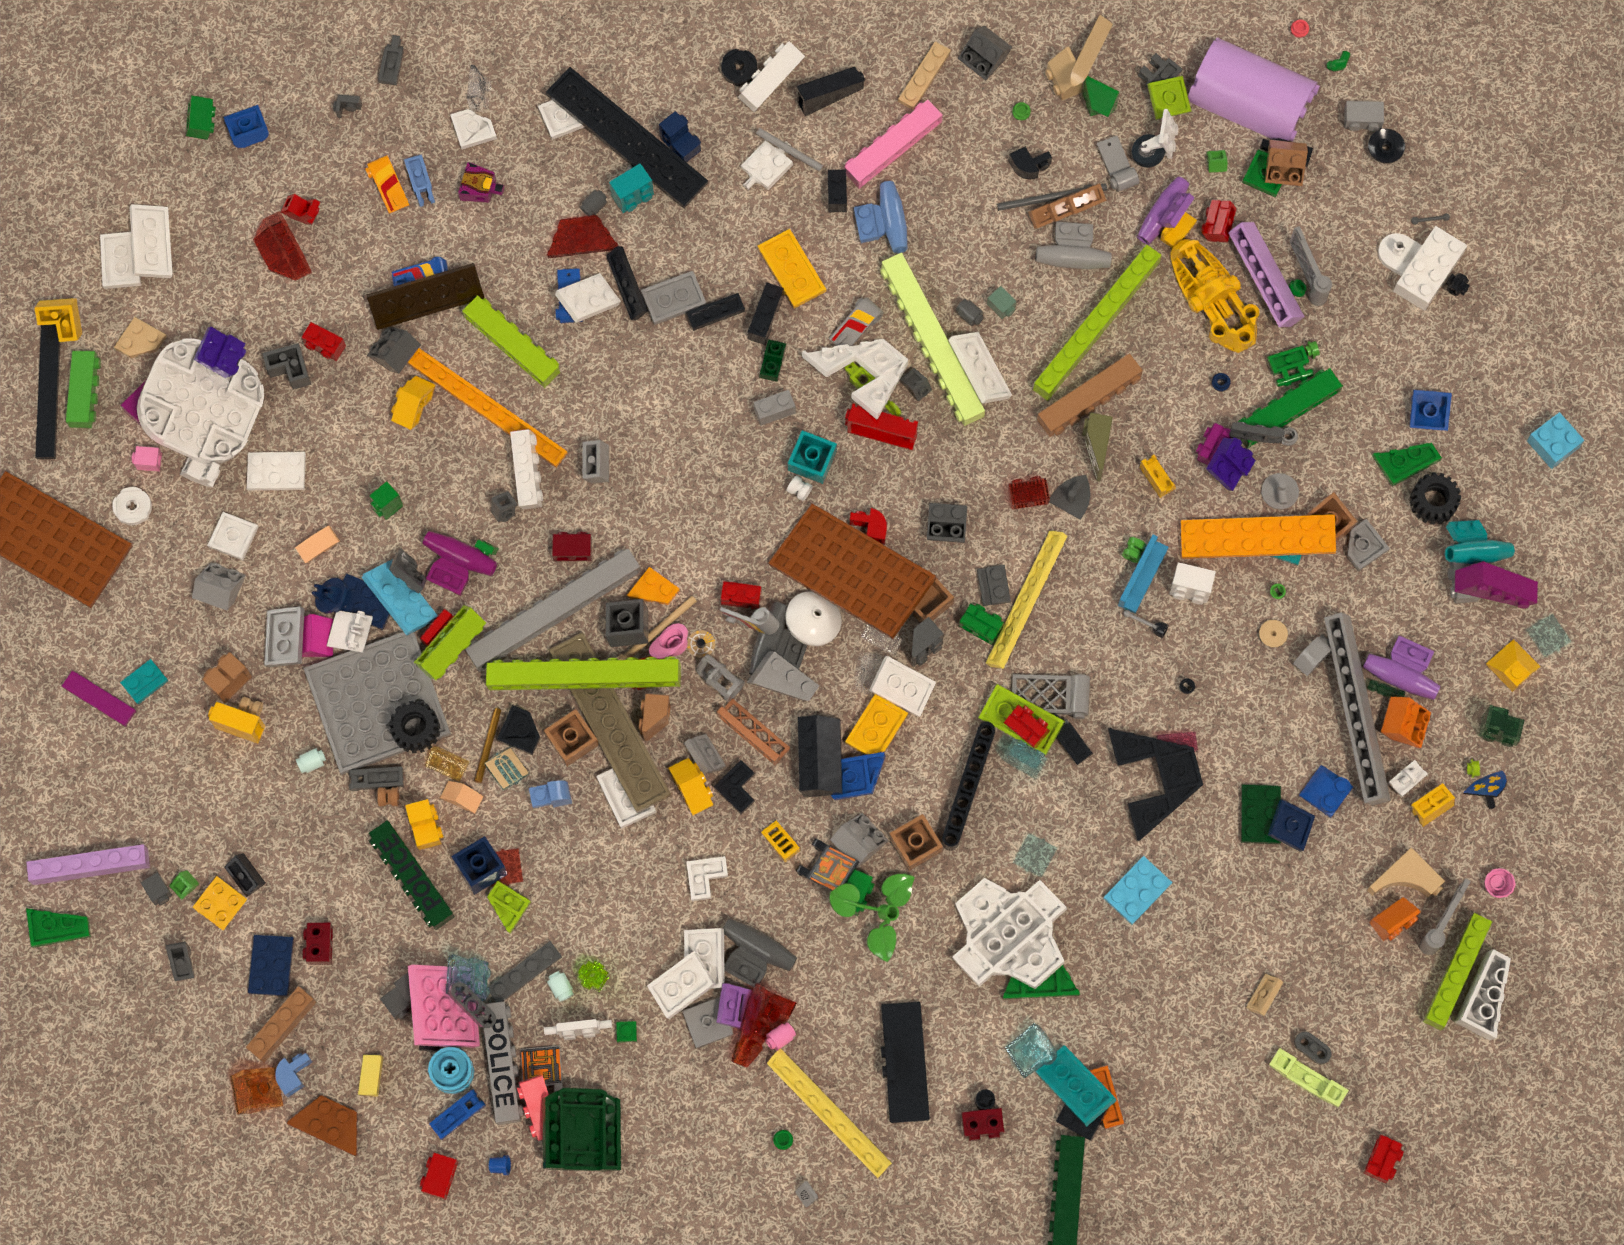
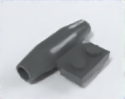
[749,602,807,675]
[723,919,797,989]

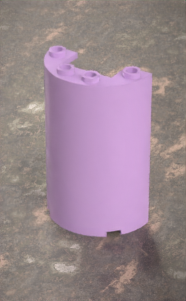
[1188,37,1320,141]

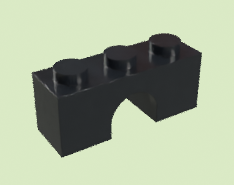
[748,282,784,345]

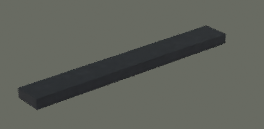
[35,324,60,459]

